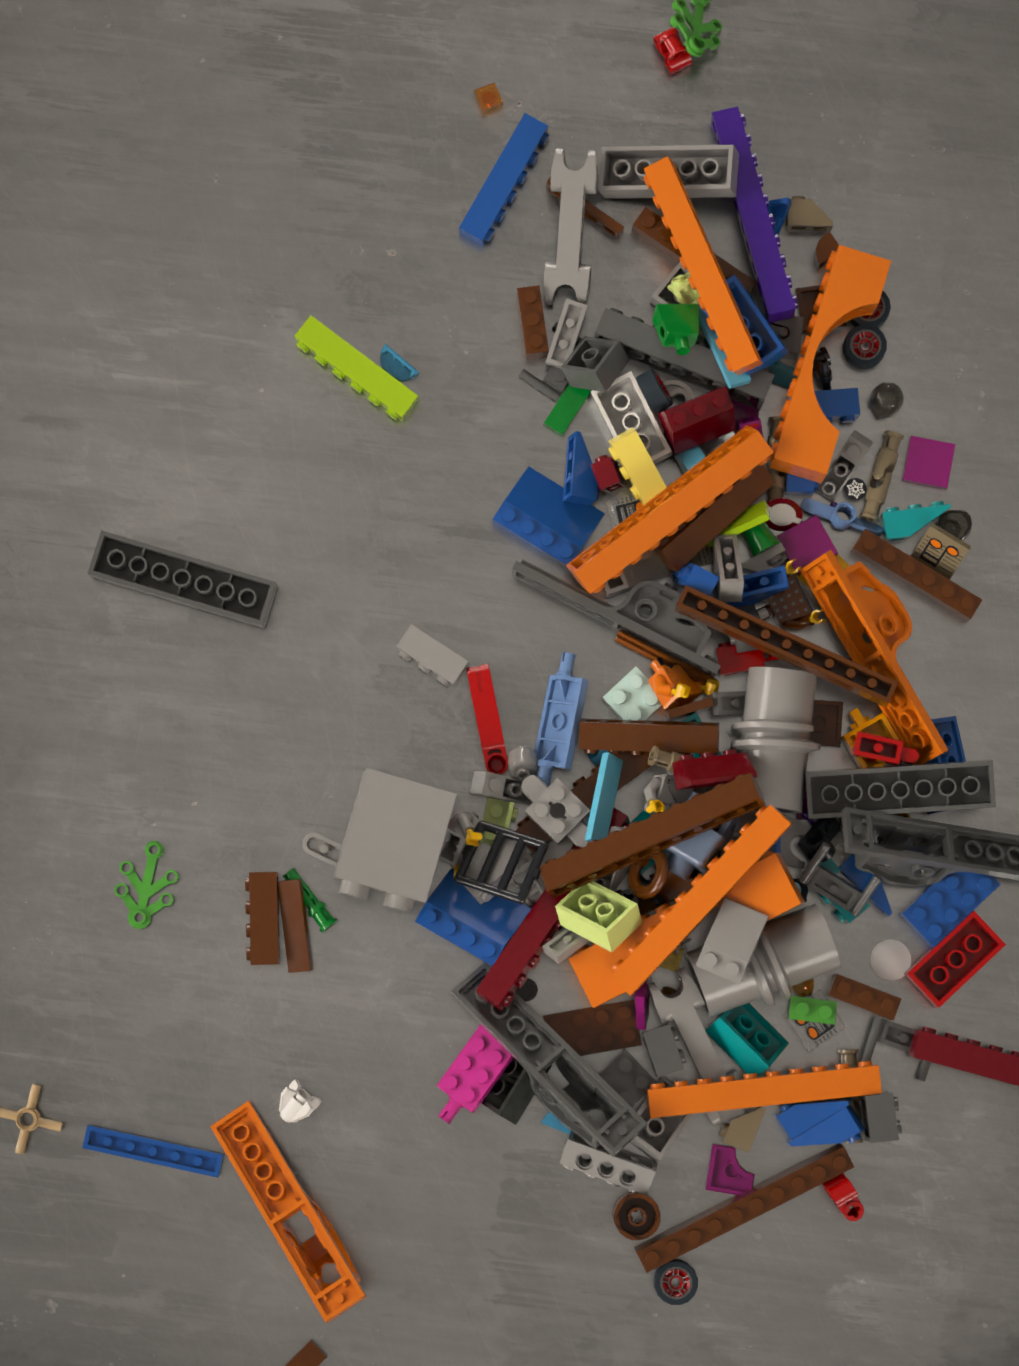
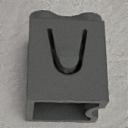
[763,312,804,360]

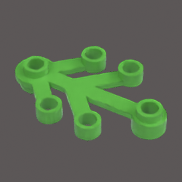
[670,0,722,57]
[114,841,179,929]

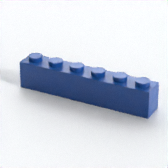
[459,113,550,246]

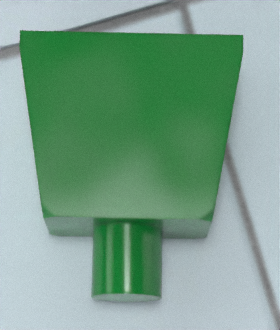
[652,304,699,355]

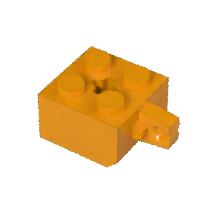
[841,708,899,768]

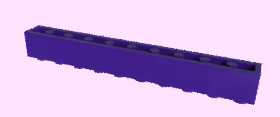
[711,106,798,323]

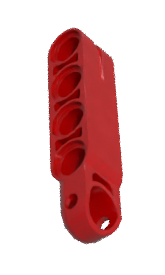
[466,663,508,775]

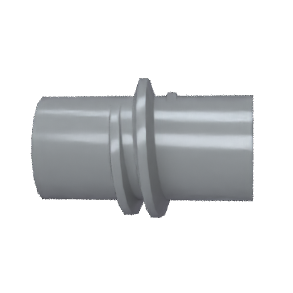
[730,667,821,813]
[685,904,841,1017]

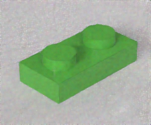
[788,996,837,1025]

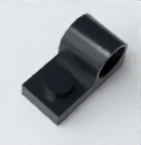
[798,818,840,862]

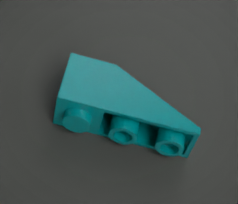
[880,501,951,542]

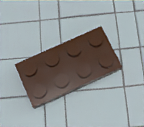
[543,1000,642,1056]

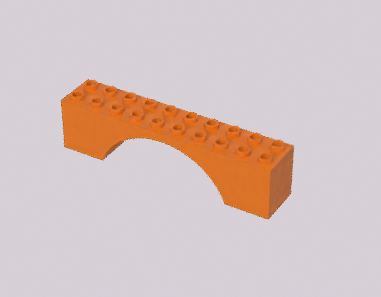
[769,245,891,484]
[568,851,805,1008]

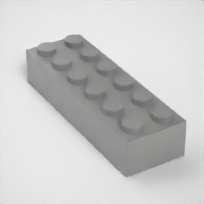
[598,145,739,198]

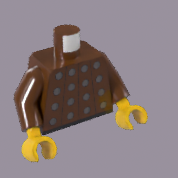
[757,559,826,630]

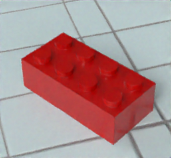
[903,911,1006,1008]

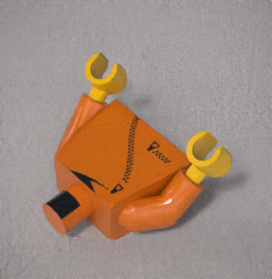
[648,657,720,710]

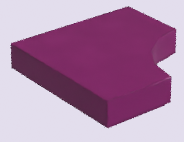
[635,975,652,1030]
[705,1143,755,1195]

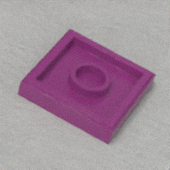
[902,436,955,489]
[777,515,838,576]

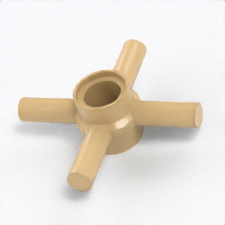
[0,1084,63,1154]

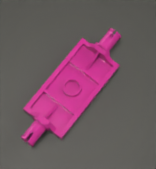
[437,1024,514,1124]

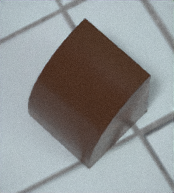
[814,231,839,270]

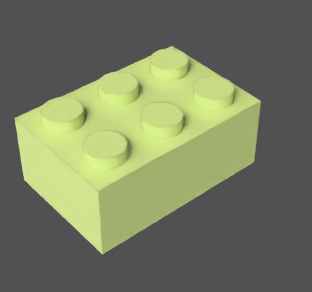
[555,881,642,952]

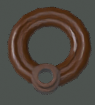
[628,851,669,900]

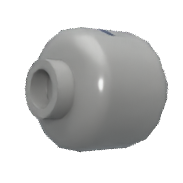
[507,746,538,780]

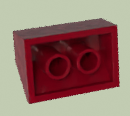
[657,386,735,455]
[672,749,757,790]

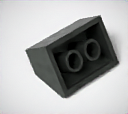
[481,1058,552,1125]

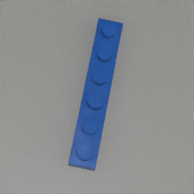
[82,1125,224,1178]

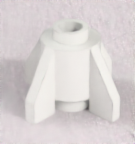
[279,1079,322,1123]

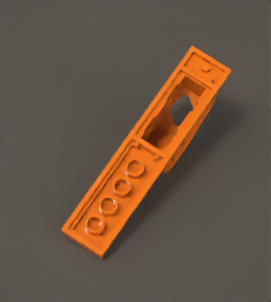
[800,550,948,765]
[210,1101,367,1323]

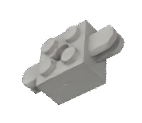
[521,775,590,848]

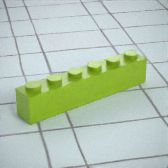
[294,315,419,421]

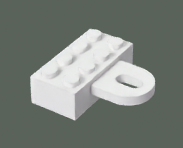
[591,371,695,464]

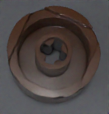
[613,1192,661,1240]

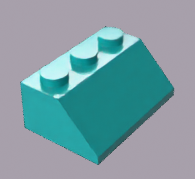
[705,1003,789,1077]

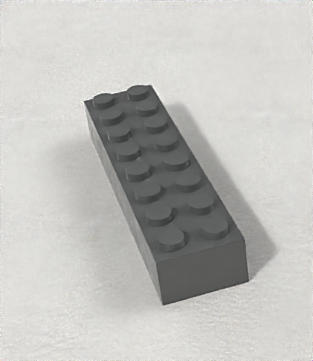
[594,308,774,411]
[88,530,278,629]
[805,760,996,819]

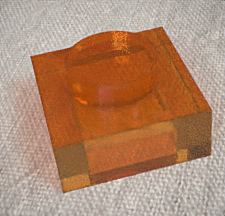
[474,82,503,113]

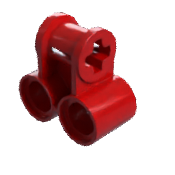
[653,27,692,74]
[822,1173,864,1221]

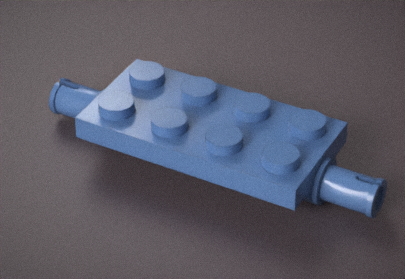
[535,652,589,787]

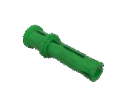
[283,868,338,933]

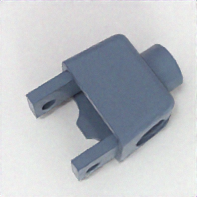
[665,791,741,881]

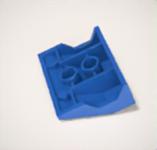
[493,466,605,571]
[415,868,532,966]

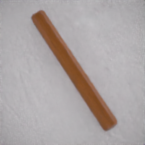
[615,630,719,685]

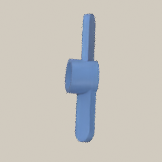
[801,498,883,536]

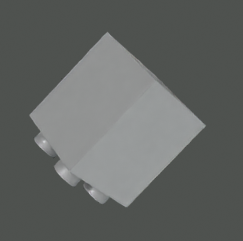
[333,768,457,913]

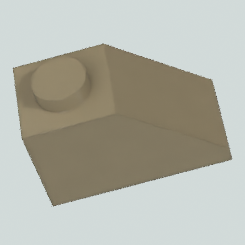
[786,196,833,232]
[719,1107,766,1153]

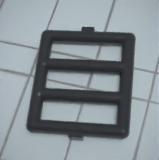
[454,820,549,904]

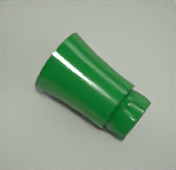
[742,505,781,557]

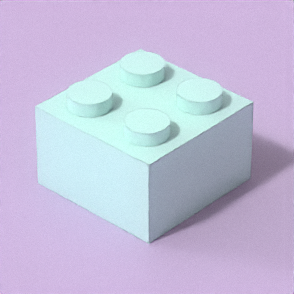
[602,667,662,720]

